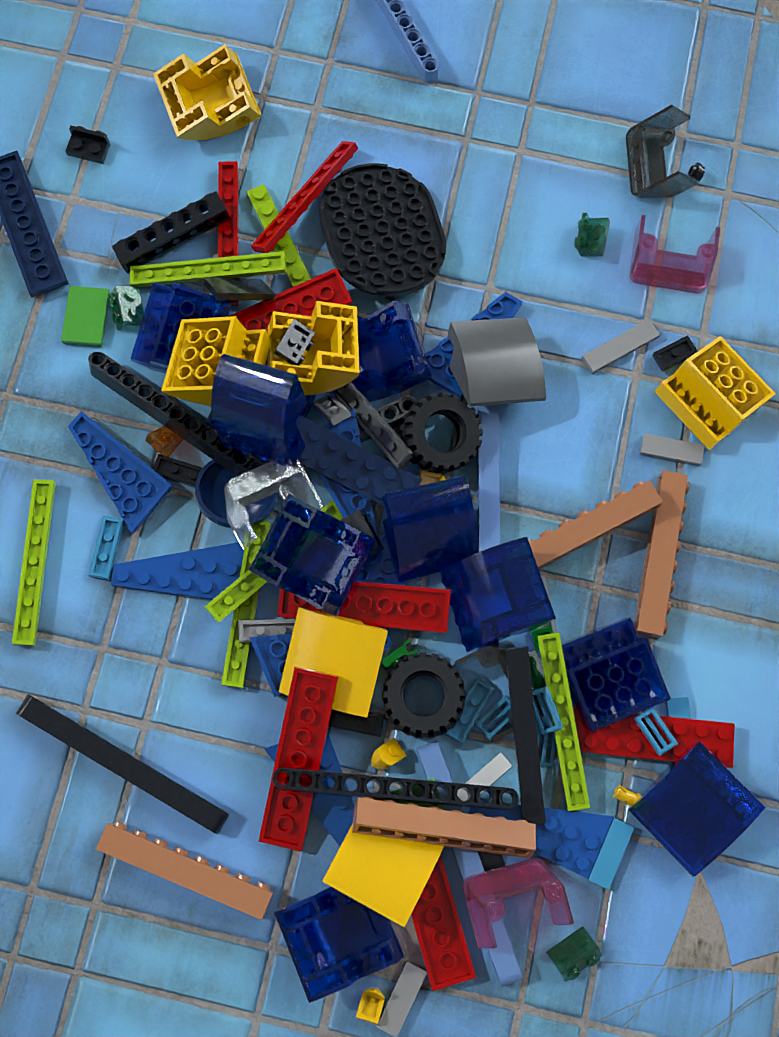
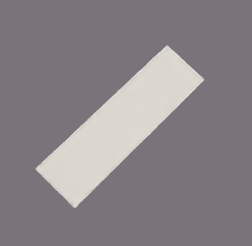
[457,753,512,801]

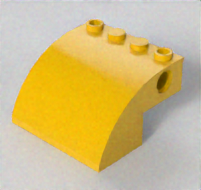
[153,44,262,141]
[267,301,359,395]

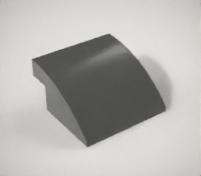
[448,317,546,407]

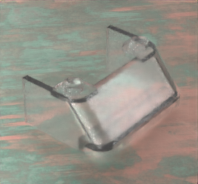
[224,454,324,549]

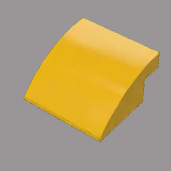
[161,316,272,410]
[654,336,776,450]
[279,607,388,718]
[322,799,444,927]

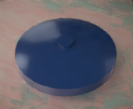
[195,456,279,529]

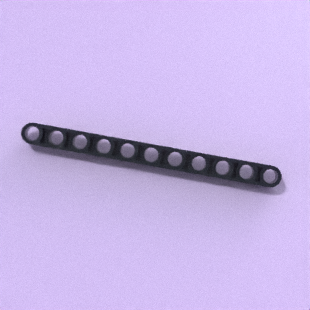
[88,351,267,488]
[16,694,230,834]
[272,768,519,810]

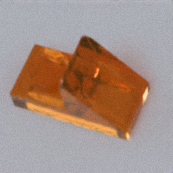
[145,426,184,457]

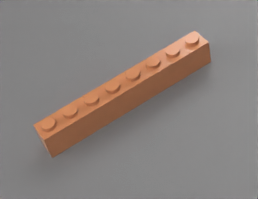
[633,470,690,639]
[500,480,663,584]
[352,797,536,858]
[96,821,274,920]

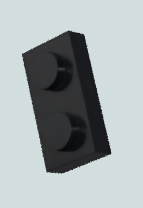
[652,335,698,372]

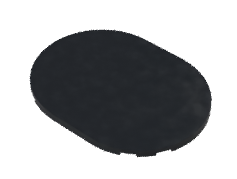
[319,163,446,297]

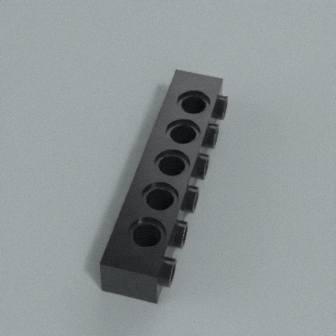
[111,191,231,273]

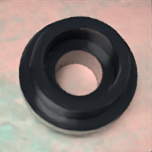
[688,162,705,182]

